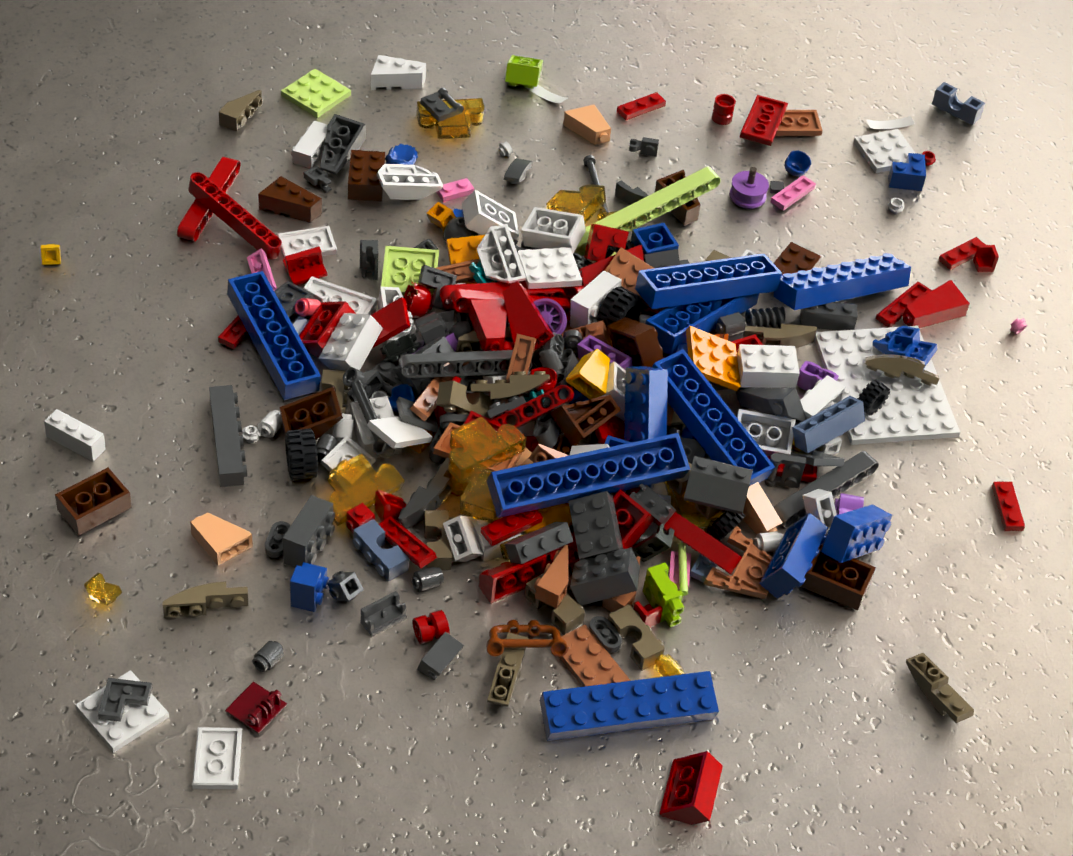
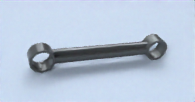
[343,367,395,458]

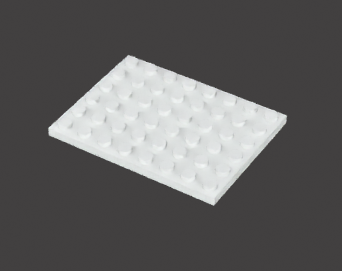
[814,326,960,445]

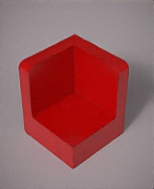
[973,245,999,272]
[633,601,663,628]

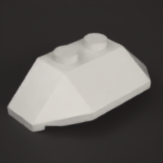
[377,164,443,200]
[477,224,526,284]

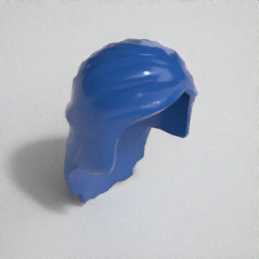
[385,144,418,165]

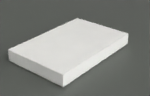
[277,226,337,259]
[367,416,433,449]
[192,727,242,789]

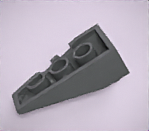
[320,114,366,174]
[736,388,807,422]

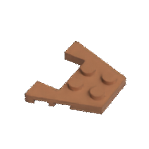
[704,526,772,599]

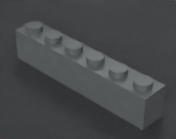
[209,385,247,487]

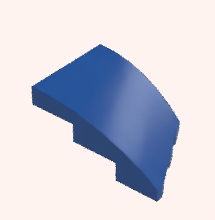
[872,326,937,368]

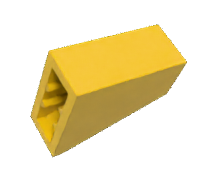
[566,349,610,399]

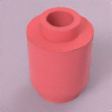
[295,298,321,317]

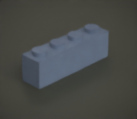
[792,396,865,453]

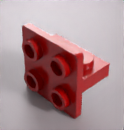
[283,246,328,285]

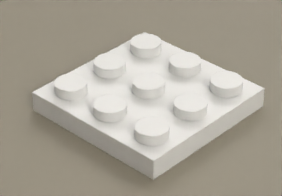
[854,129,915,173]
[518,247,582,289]
[75,670,169,753]

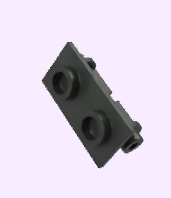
[380,333,420,362]

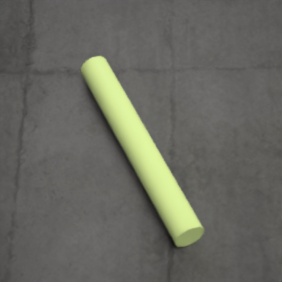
[678,543,688,596]

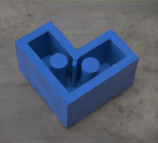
[888,153,926,191]
[290,562,330,612]

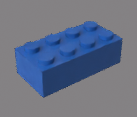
[624,366,668,442]
[821,504,892,563]
[759,513,828,599]

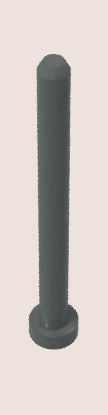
[583,155,609,217]

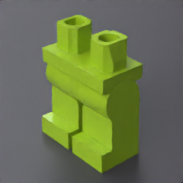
[642,562,685,627]

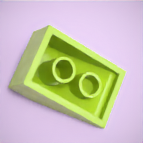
[505,55,543,89]

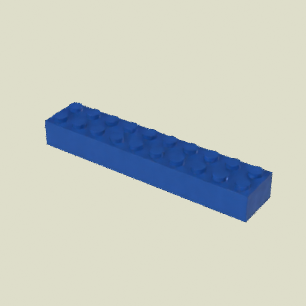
[486,433,690,518]

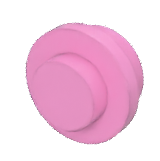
[1010,318,1027,334]

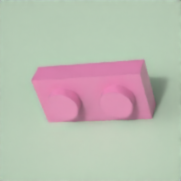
[436,178,474,202]
[669,551,691,589]

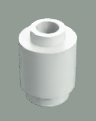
[258,410,284,438]
[333,413,354,441]
[753,531,783,553]

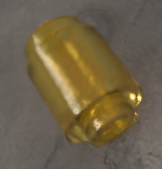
[654,654,685,677]

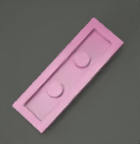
[770,176,816,211]
[247,248,277,291]

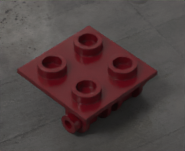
[225,681,287,734]

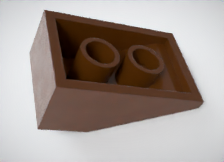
[279,386,343,440]

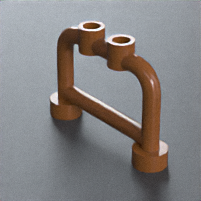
[486,620,568,657]

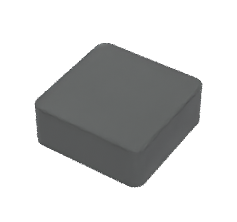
[770,181,784,194]

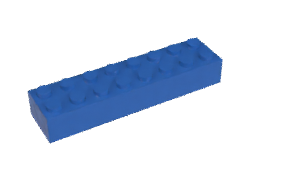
[635,253,782,309]
[773,253,911,310]
[227,271,321,400]
[645,294,759,355]
[652,349,775,486]
[539,671,719,741]

